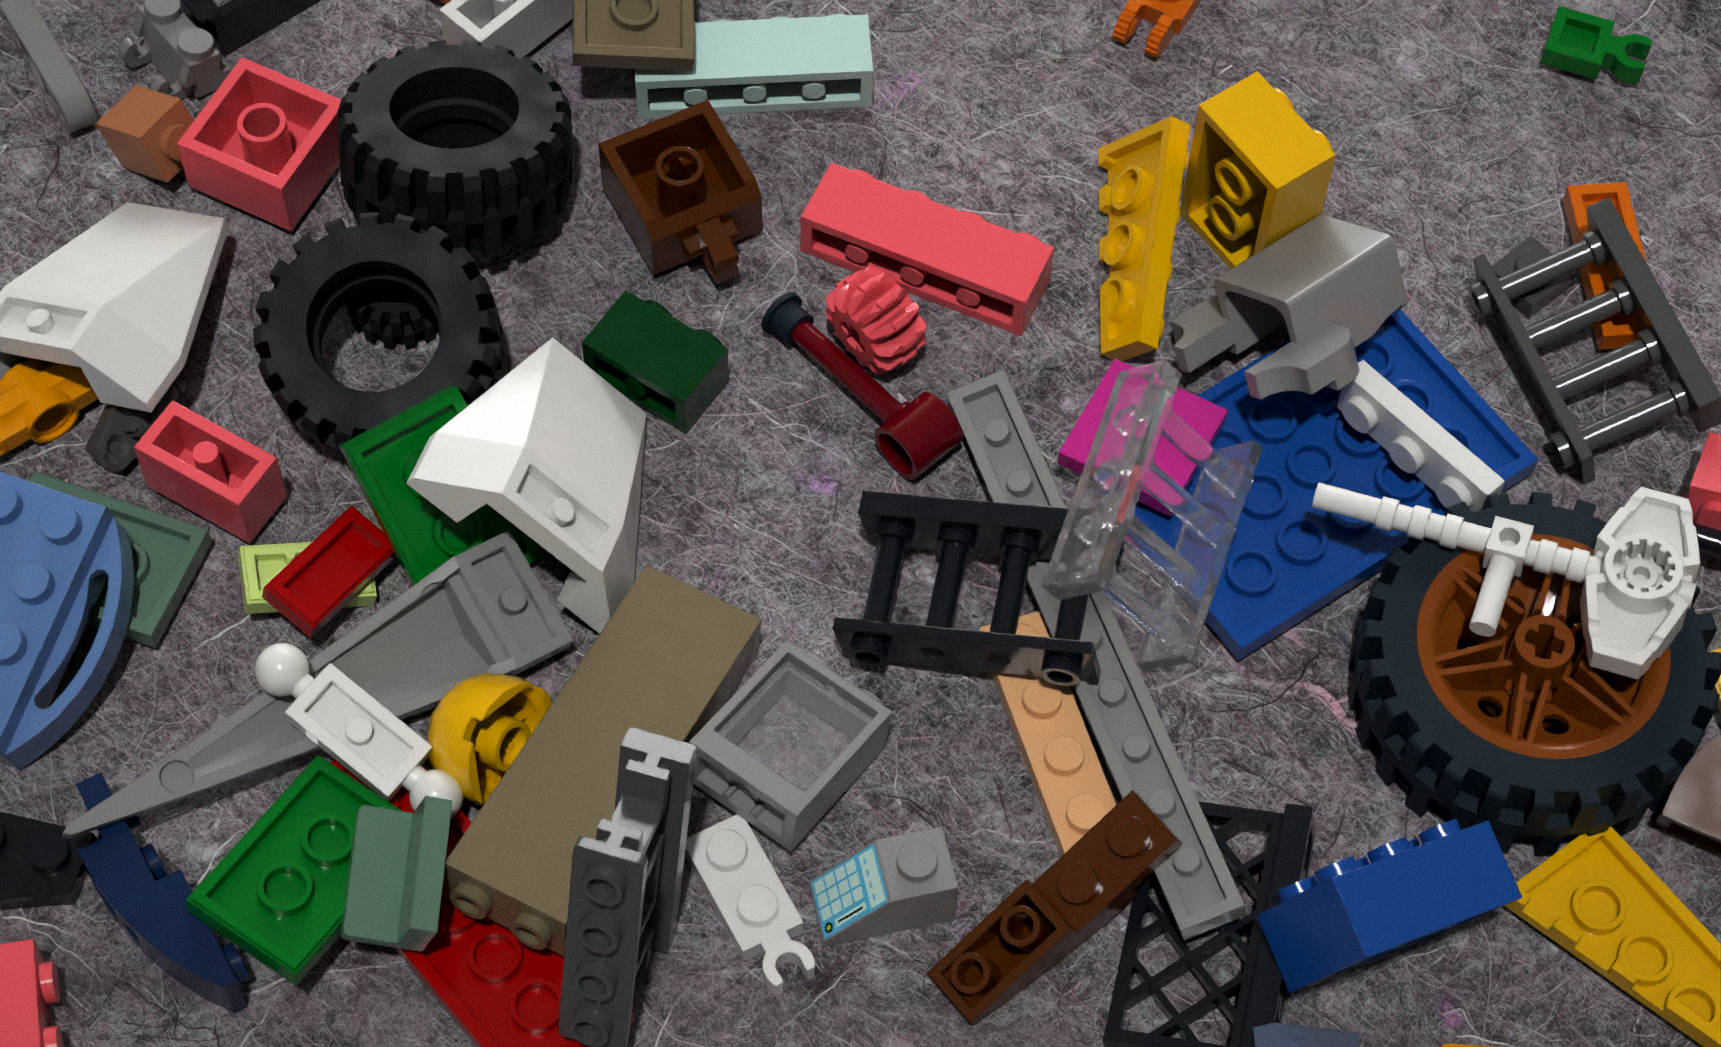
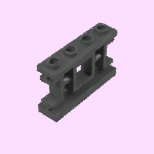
[558,727,698,1047]

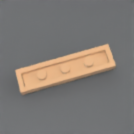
[979,611,1116,857]

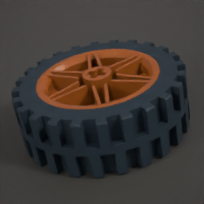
[1348,492,1721,856]

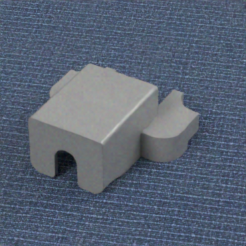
[1170,214,1408,400]

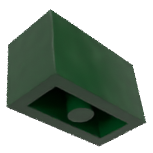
[582,290,729,434]

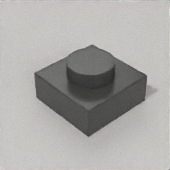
[1491,235,1575,319]

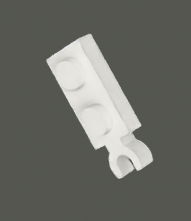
[685,814,815,996]

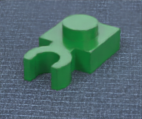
[1540,6,1652,83]

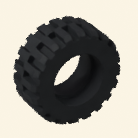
[337,40,572,256]
[253,212,504,460]

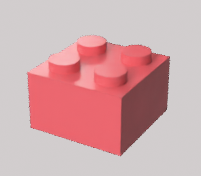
[177,57,341,231]

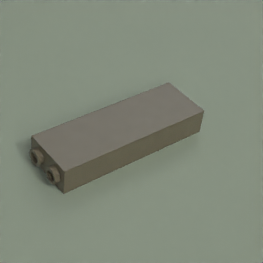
[444,565,762,956]

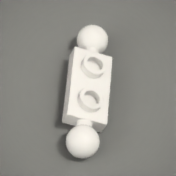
[255,643,464,819]

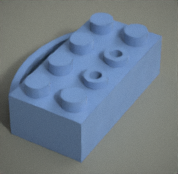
[0,471,134,770]

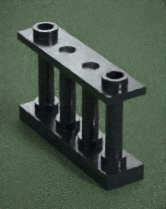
[832,491,1124,686]

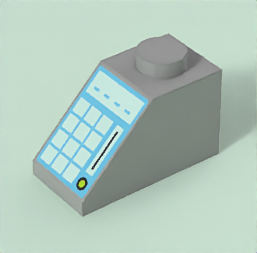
[809,826,958,948]

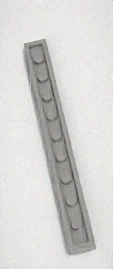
[946,370,1247,941]

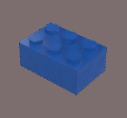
[1257,818,1522,993]

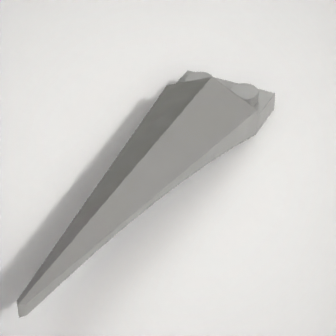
[61,530,574,839]

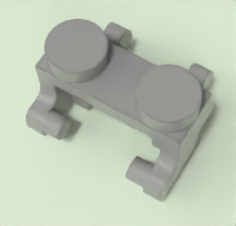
[118,0,233,99]

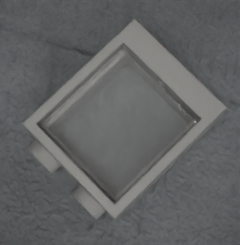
[689,640,893,851]

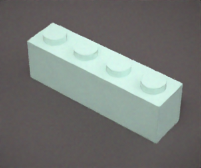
[635,14,873,118]

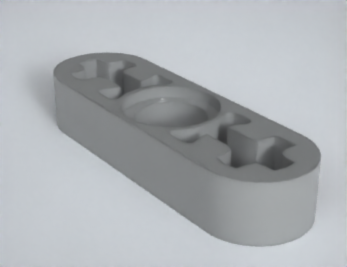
[0,0,98,134]

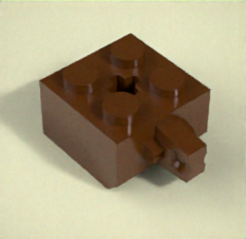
[598,100,762,284]

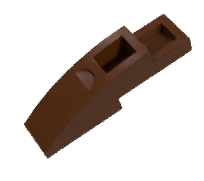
[927,790,1183,1024]

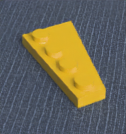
[1098,116,1190,361]
[1505,826,1721,1047]

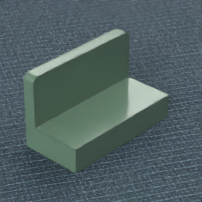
[341,796,453,952]

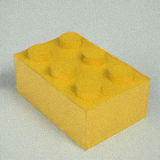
[1180,71,1336,270]

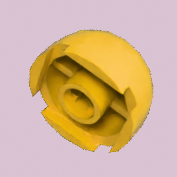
[428,673,552,806]

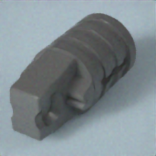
[85,375,186,472]

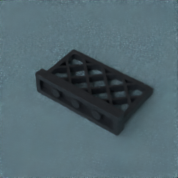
[1104,801,1315,1047]

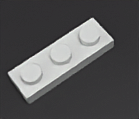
[1337,360,1505,513]

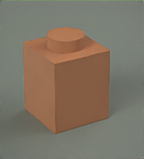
[95,85,194,183]

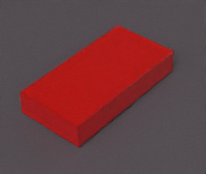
[262,505,396,638]

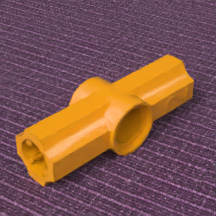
[0,359,98,456]

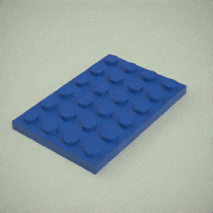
[1084,310,1539,660]

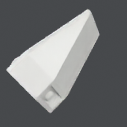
[0,202,229,413]
[406,338,647,634]

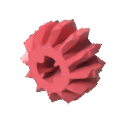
[825,265,927,375]

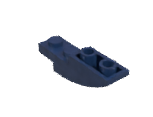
[76,772,250,1013]

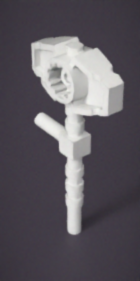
[1312,482,1700,679]

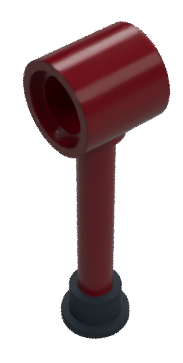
[761,292,963,480]

